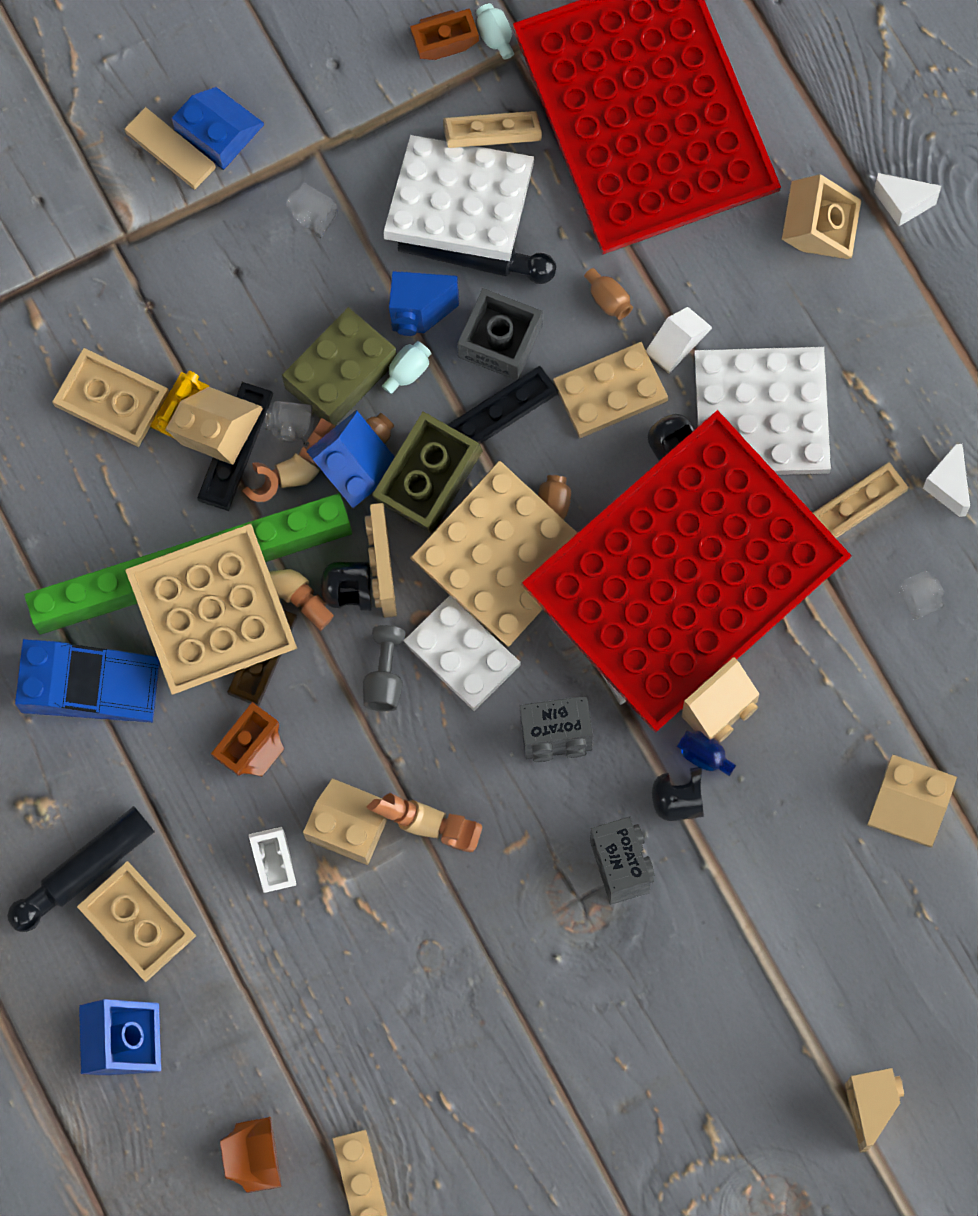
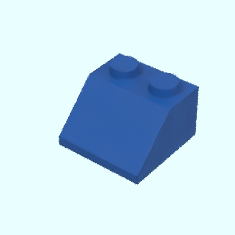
[172,87,264,170]
[389,271,459,336]
[306,410,395,508]
[79,999,161,1075]

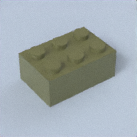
[282,307,397,425]
[372,411,483,534]

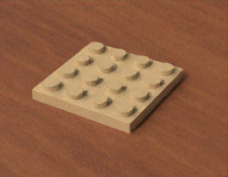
[410,461,577,648]
[125,524,297,695]

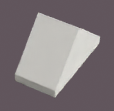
[874,173,941,226]
[646,307,712,374]
[923,444,970,517]
[249,827,296,893]

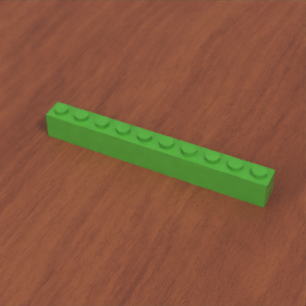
[24,493,352,635]

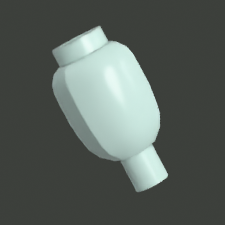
[476,3,514,60]
[382,341,432,394]

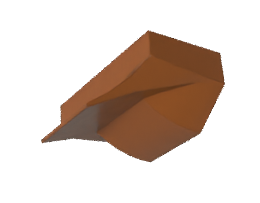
[410,8,479,60]
[211,702,284,777]
[220,1117,282,1193]

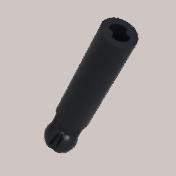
[398,242,556,284]
[7,806,155,932]

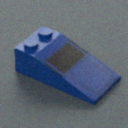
[15,639,160,723]

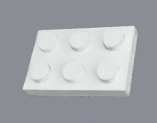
[403,596,521,711]

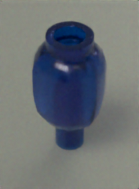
[677,730,736,776]

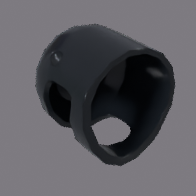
[648,414,694,461]
[321,562,372,611]
[652,767,704,821]

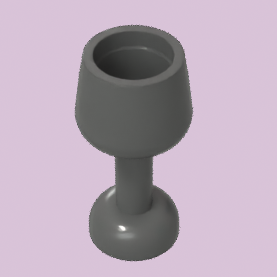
[363,625,406,711]

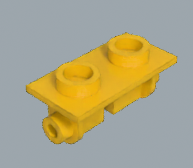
[150,371,210,439]

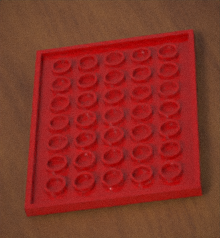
[512,0,781,255]
[521,410,852,733]

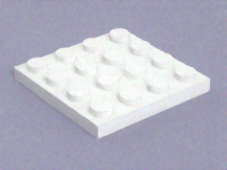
[384,135,534,261]
[694,347,831,475]

